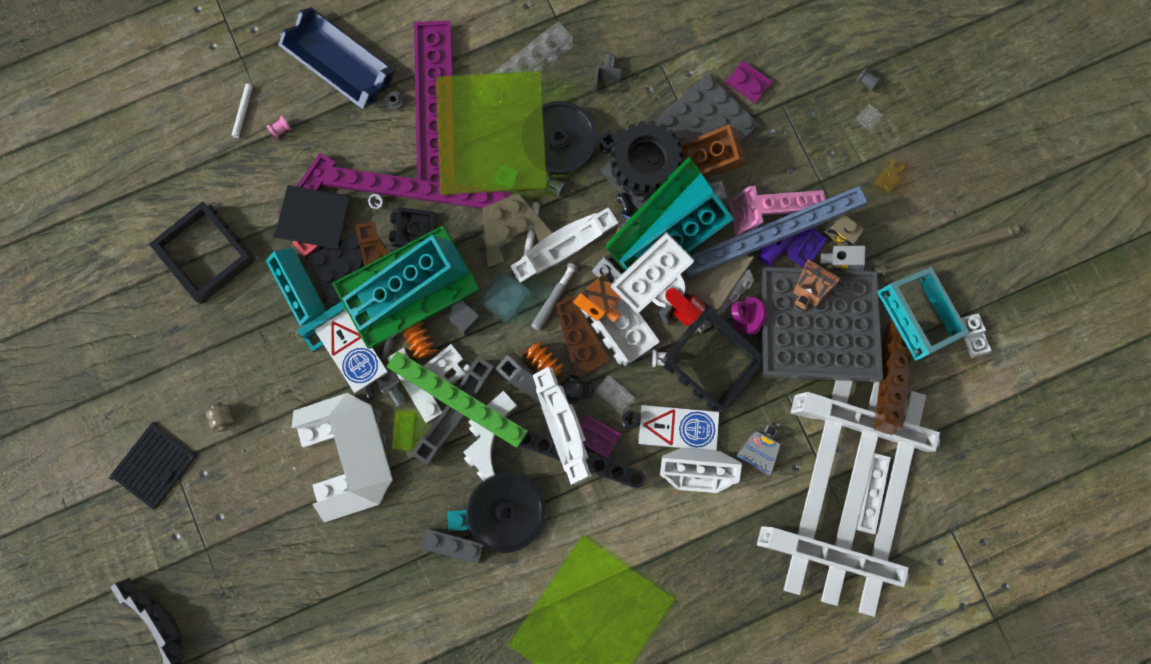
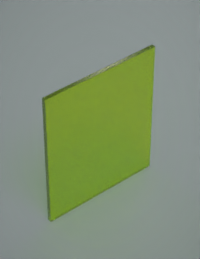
[436,71,547,195]
[508,535,674,664]

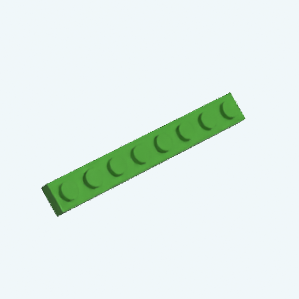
[387,351,528,449]

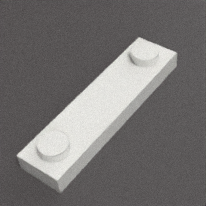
[387,348,442,423]
[856,453,890,534]

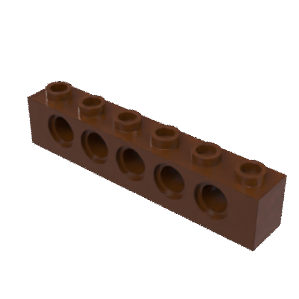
[874,320,911,435]

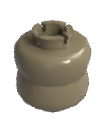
[206,402,234,432]

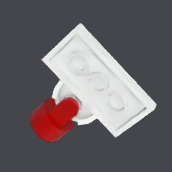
[611,232,706,326]

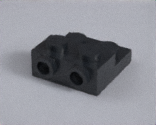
[389,207,435,248]

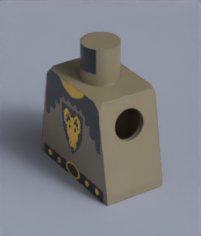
[821,215,864,246]

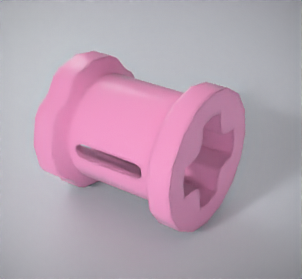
[267,116,292,140]

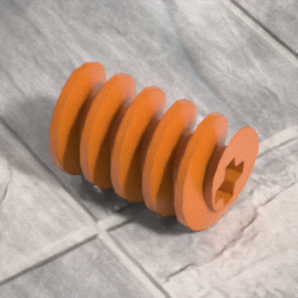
[403,322,437,359]
[522,341,563,378]

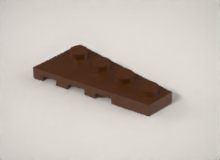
[555,295,610,378]

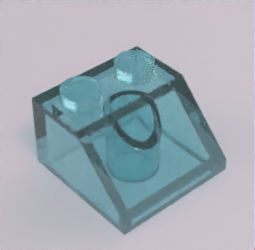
[478,273,531,325]

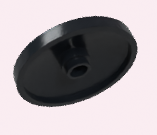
[522,101,597,175]
[466,472,545,553]

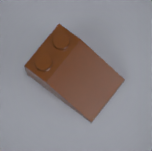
[680,124,747,177]

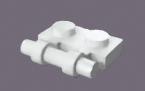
[423,344,470,385]

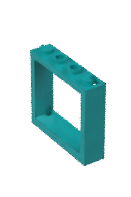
[877,267,970,361]

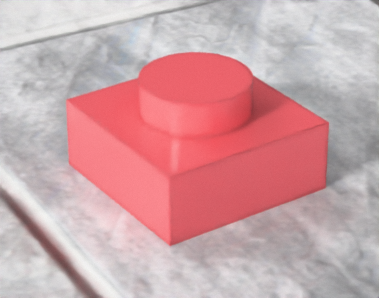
[292,241,320,258]

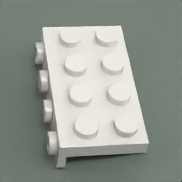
[580,297,660,367]

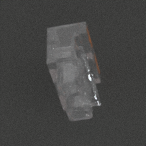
[595,375,635,416]

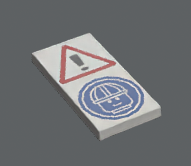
[315,310,388,394]
[638,405,719,451]

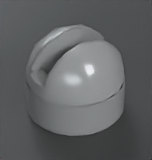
[368,194,385,209]

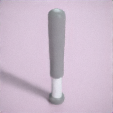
[531,263,578,331]

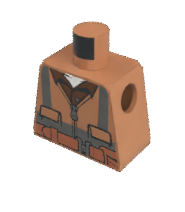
[794,260,840,309]

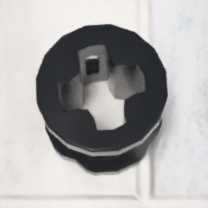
[600,132,616,154]
[621,410,640,430]

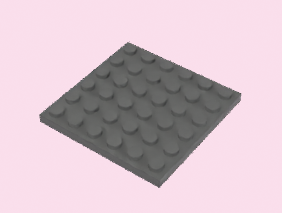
[761,267,883,382]

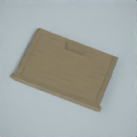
[681,237,754,312]

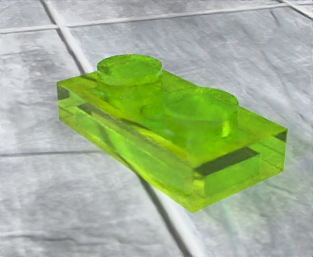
[392,410,417,451]

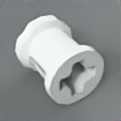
[652,350,673,367]

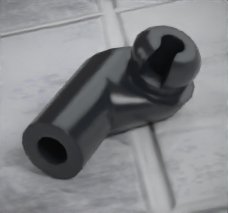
[616,192,633,217]

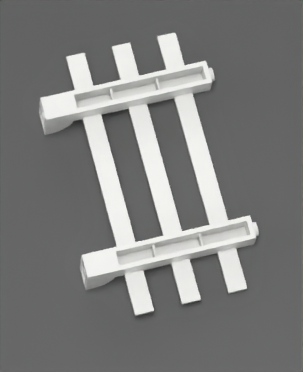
[757,380,940,617]

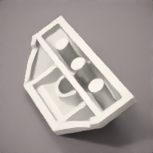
[660,448,742,493]

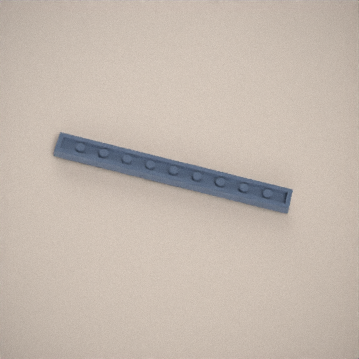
[685,186,867,279]

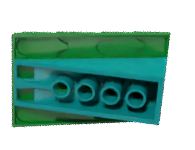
[605,157,734,271]
[332,226,481,349]

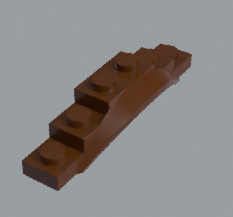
[355,221,389,266]

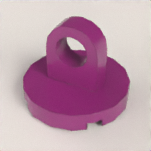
[731,297,768,335]

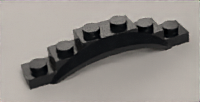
[110,577,186,664]

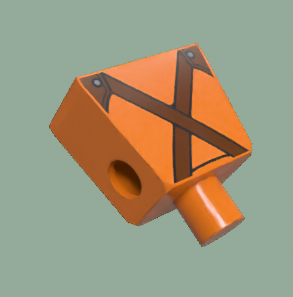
[573,274,622,322]

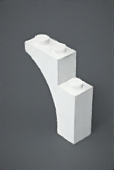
[463,391,517,480]

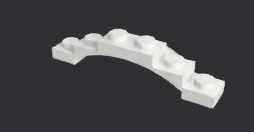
[510,207,618,283]
[533,367,591,484]

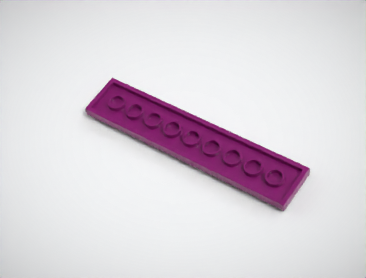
[414,20,456,185]

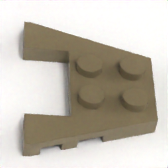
[482,193,552,267]

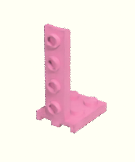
[728,186,826,237]

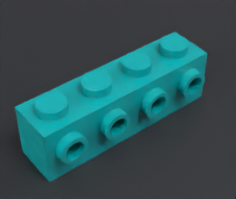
[266,247,326,326]

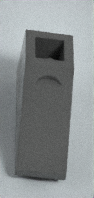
[495,352,540,403]

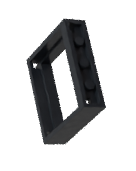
[149,201,254,304]
[661,308,763,412]

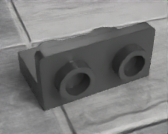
[592,255,625,284]

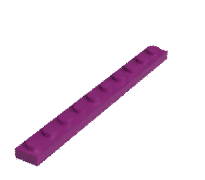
[322,166,512,209]

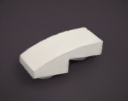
[961,314,991,358]

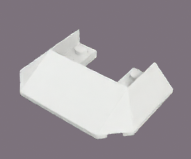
[292,393,393,523]

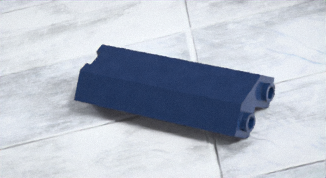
[278,7,396,109]

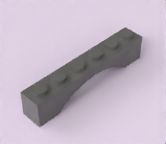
[411,356,495,466]

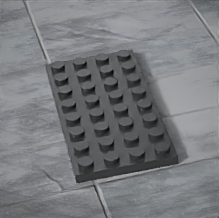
[600,73,759,210]

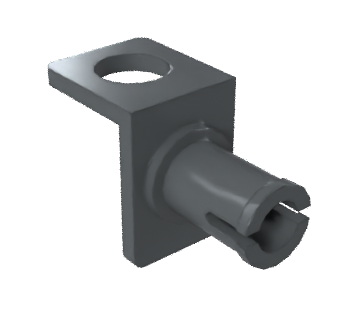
[593,53,621,93]
[377,364,406,407]

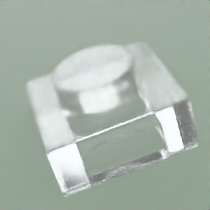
[856,104,883,131]

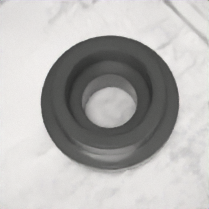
[385,92,403,110]

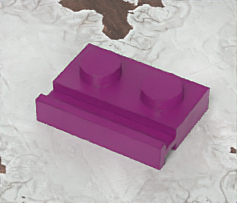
[726,61,772,104]
[580,415,621,458]

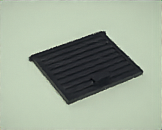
[273,185,350,250]
[109,421,196,510]

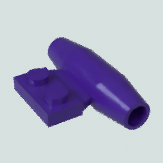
[758,213,828,268]

